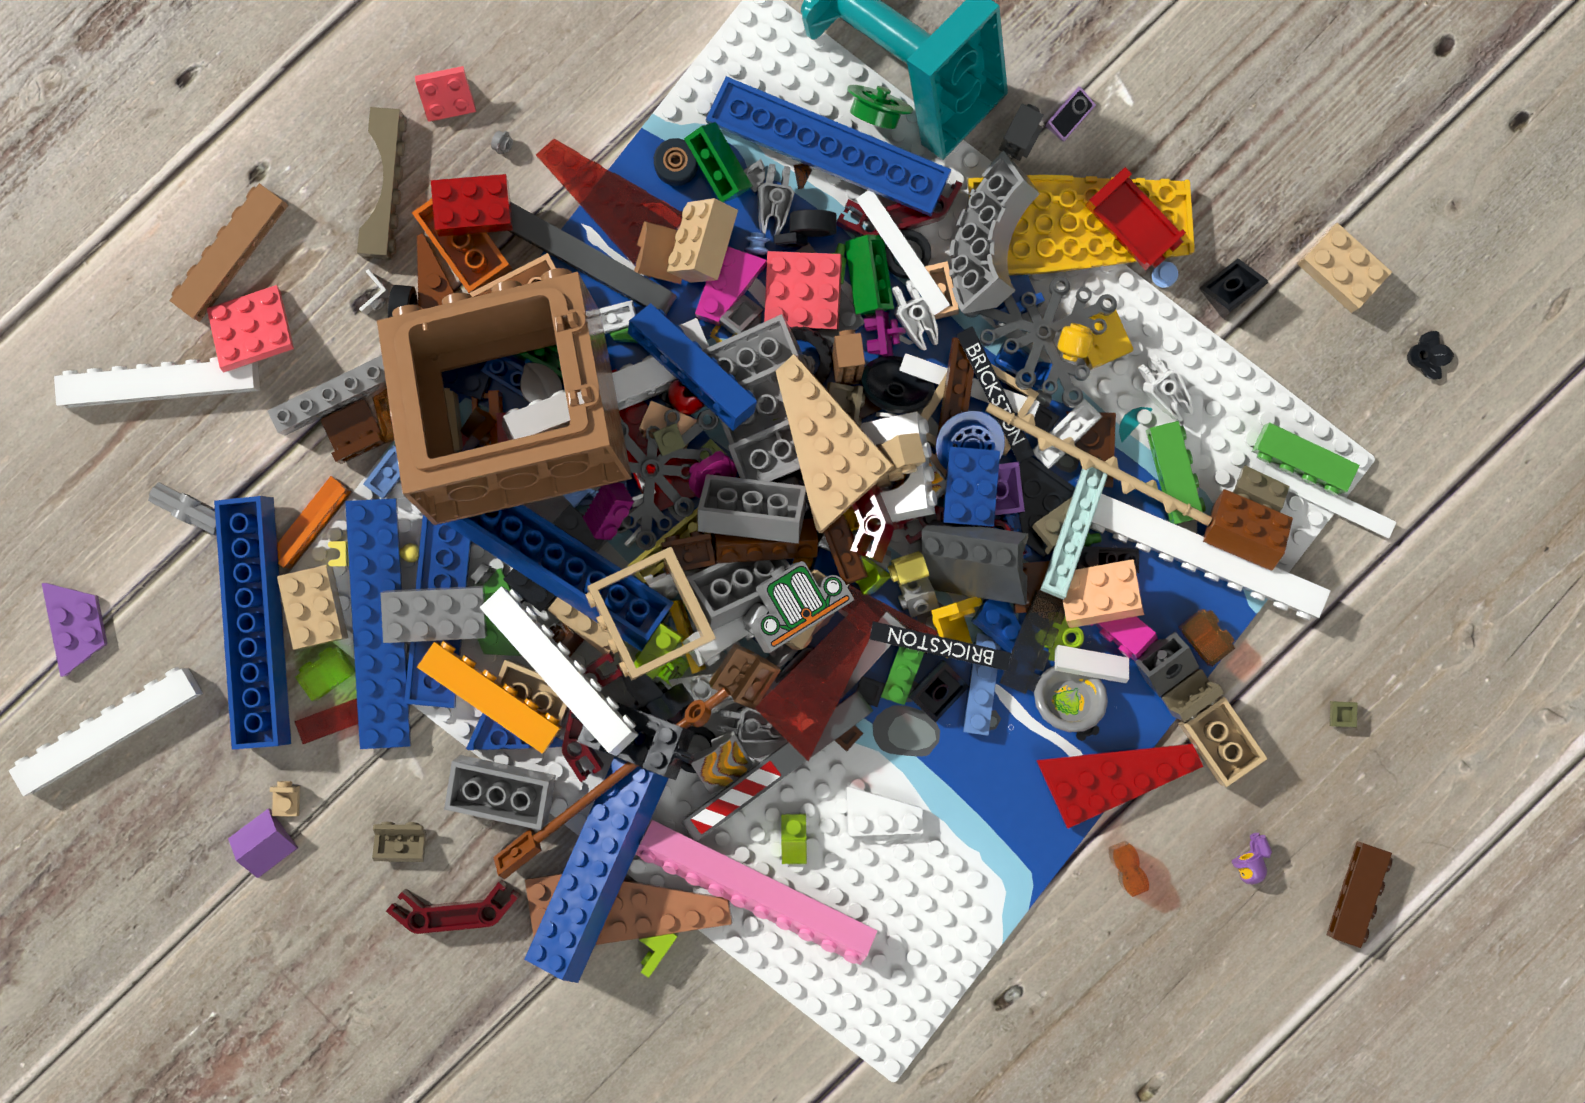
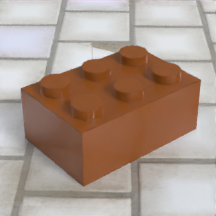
[1203,489,1293,571]

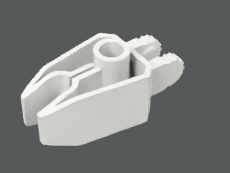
[892,280,938,350]
[1138,355,1193,421]

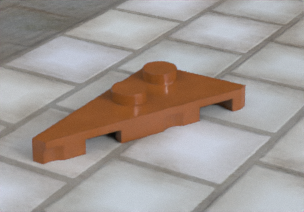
[417,233,455,309]

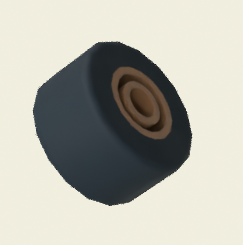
[653,138,698,186]

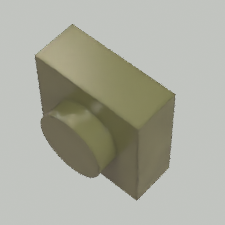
[652,423,686,456]
[1329,701,1358,727]

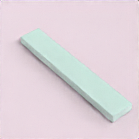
[1040,467,1108,600]

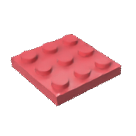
[764,251,842,329]
[207,285,294,373]

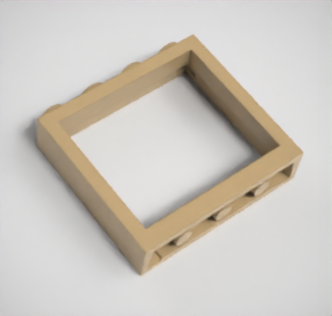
[920,364,1039,456]
[585,547,716,681]

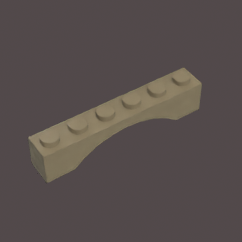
[357,107,407,260]

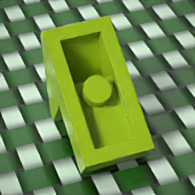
[856,556,891,595]
[781,813,807,864]
[639,933,679,978]

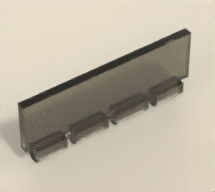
[1000,590,1065,694]

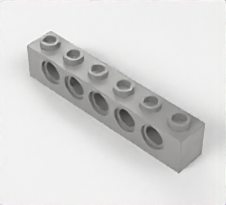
[268,355,386,436]

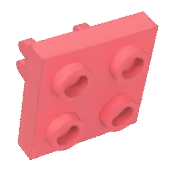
[415,66,476,122]

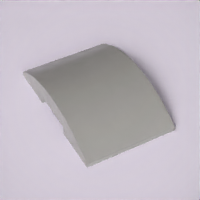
[702,314,809,482]

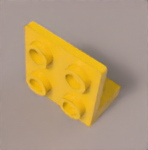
[1083,309,1134,370]
[931,596,983,658]

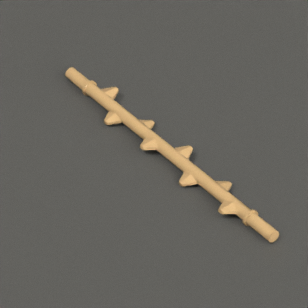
[986,403,1212,526]

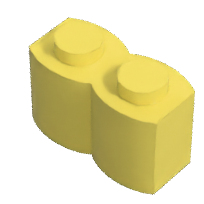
[887,551,929,585]

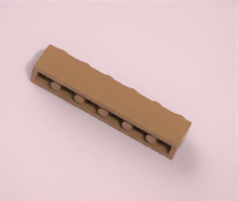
[169,183,289,322]
[832,330,865,385]

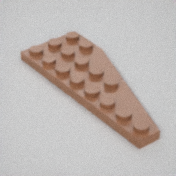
[525,873,733,945]

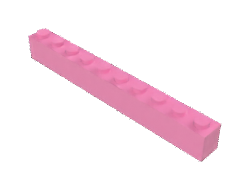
[635,820,877,965]

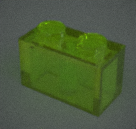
[295,647,355,701]

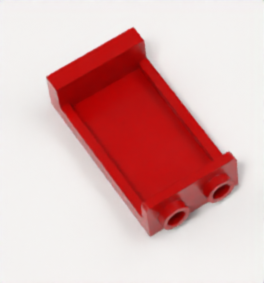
[1085,167,1186,270]

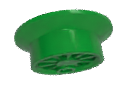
[847,85,913,129]

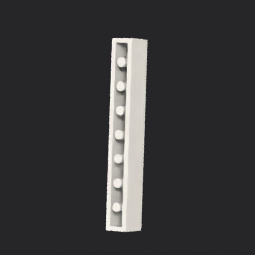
[502,355,683,440]
[54,357,260,408]
[480,586,639,756]
[8,667,203,796]

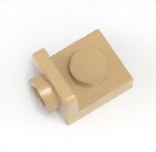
[270,781,300,816]

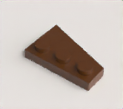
[1066,411,1116,488]

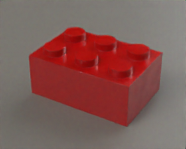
[430,174,513,237]

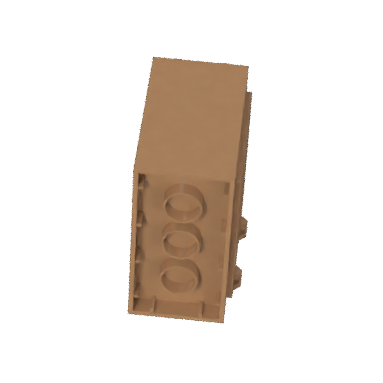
[377,268,632,525]

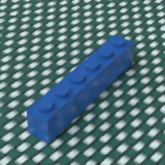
[628,303,757,431]

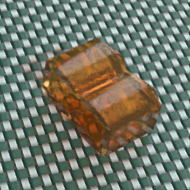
[1178,609,1235,667]
[1109,841,1149,897]

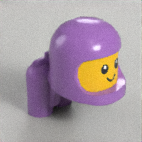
[1232,833,1272,885]

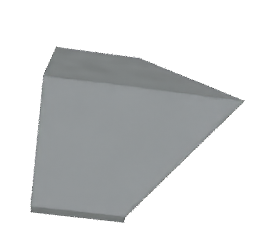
[720,295,763,336]

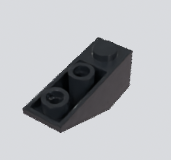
[1075,546,1139,573]

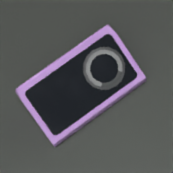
[1045,86,1096,142]

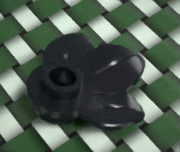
[1407,331,1454,380]

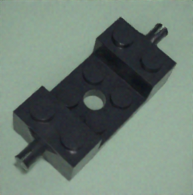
[503,504,608,613]
[571,702,695,780]

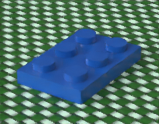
[942,447,1000,526]

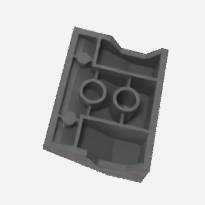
[922,519,1028,605]

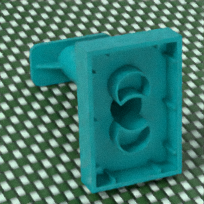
[801,0,1008,160]

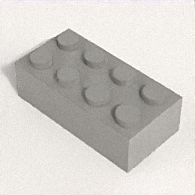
[698,474,806,544]
[687,559,790,630]
[381,586,487,643]
[444,755,556,830]

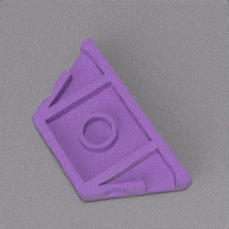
[42,583,108,677]

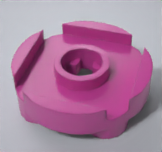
[689,451,737,498]

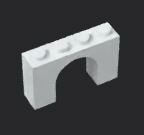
[861,412,937,525]

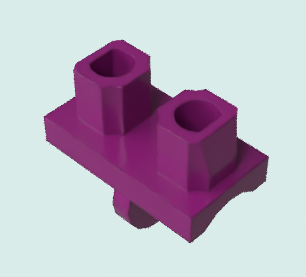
[864,310,906,356]

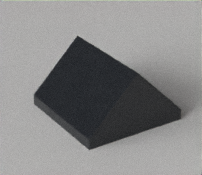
[1200,259,1268,318]
[908,660,969,723]

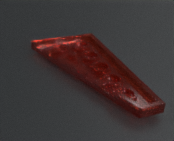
[536,139,683,266]
[755,601,880,761]

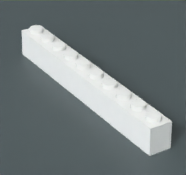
[1090,493,1331,621]

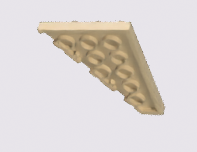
[775,354,894,533]

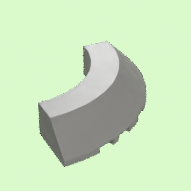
[949,151,1040,314]

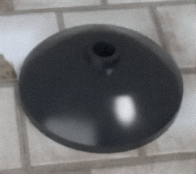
[860,356,934,414]

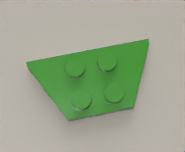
[477,568,522,656]

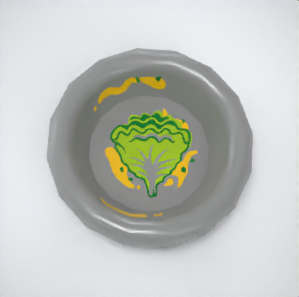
[1034,666,1108,732]

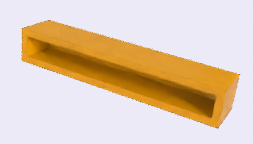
[417,641,562,754]

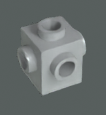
[898,576,939,618]

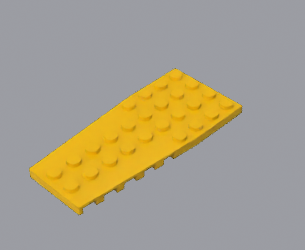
[967,175,1195,275]

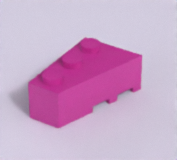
[695,247,767,326]
[1090,616,1158,661]

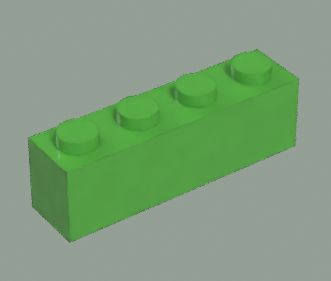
[1146,421,1206,524]
[1252,422,1360,495]

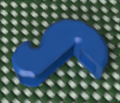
[994,342,1052,389]

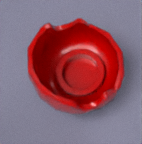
[668,379,705,415]

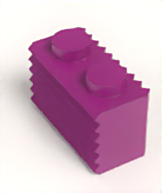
[582,482,634,540]

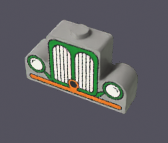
[752,561,854,653]

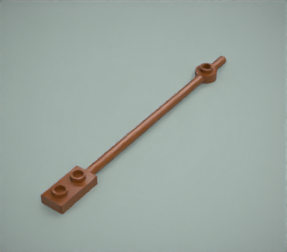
[493,687,731,879]

